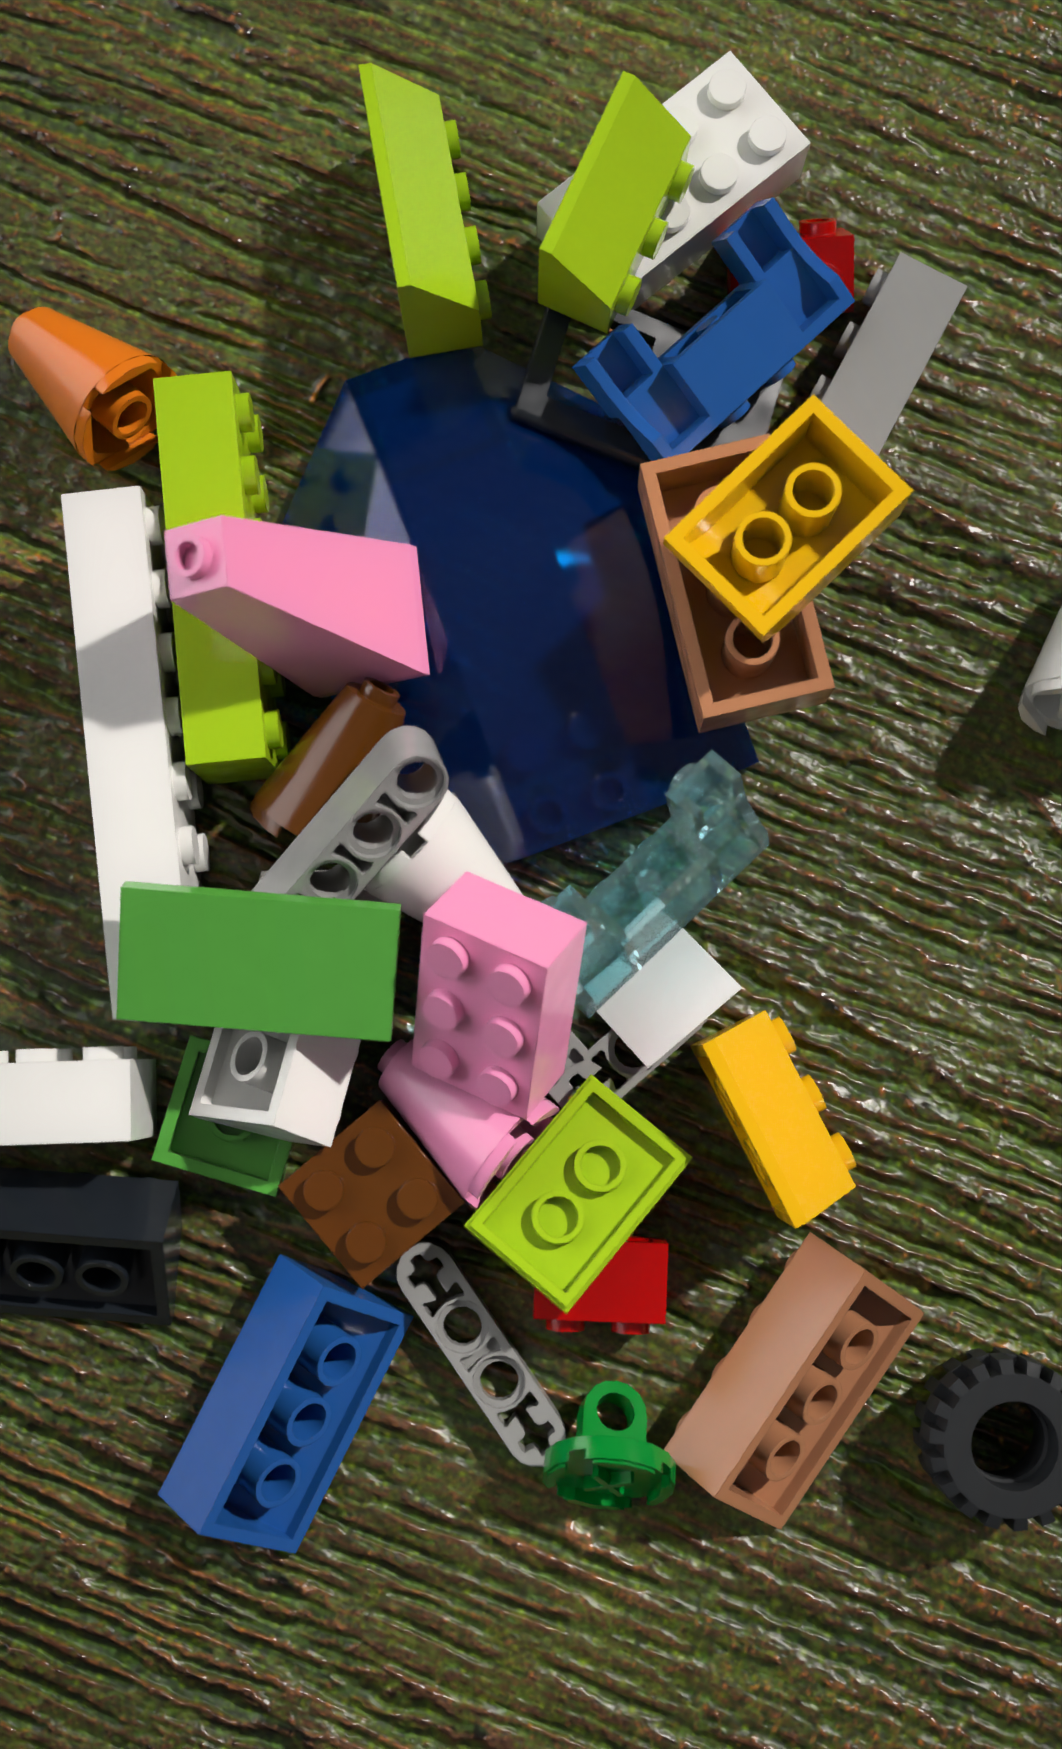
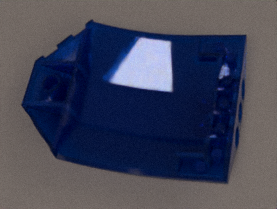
[281,346,759,864]

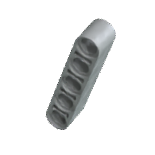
[251,726,449,900]

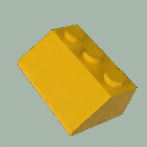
[690,1010,857,1229]

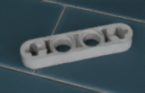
[397,1240,565,1467]

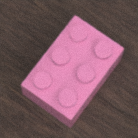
[411,871,587,1120]

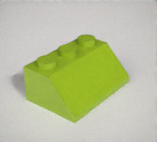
[538,71,695,334]

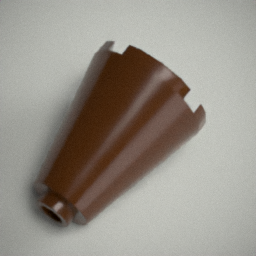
[249,677,406,865]

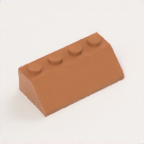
[664,1232,925,1530]

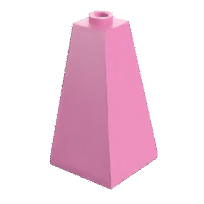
[164,515,430,698]

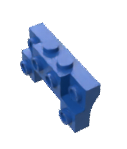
[572,197,855,461]

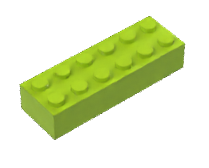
[153,371,291,784]

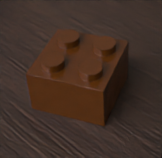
[278,1098,465,1289]

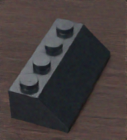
[0,1167,182,1326]

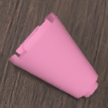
[377,1039,559,1211]

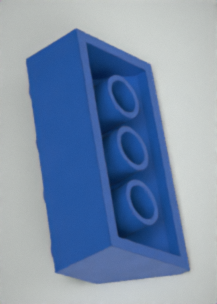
[158,1254,414,1554]

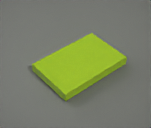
[464,1074,693,1315]

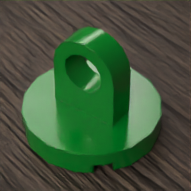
[542,1381,676,1510]

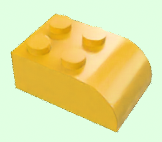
[663,394,913,642]

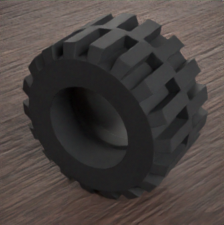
[913,1347,1062,1532]

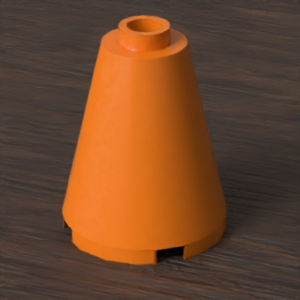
[8,307,177,471]

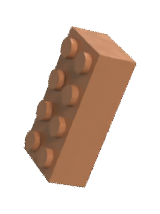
[638,433,835,733]

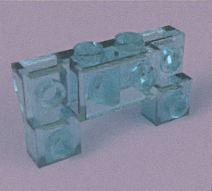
[541,750,769,1018]

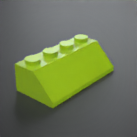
[358,63,492,358]

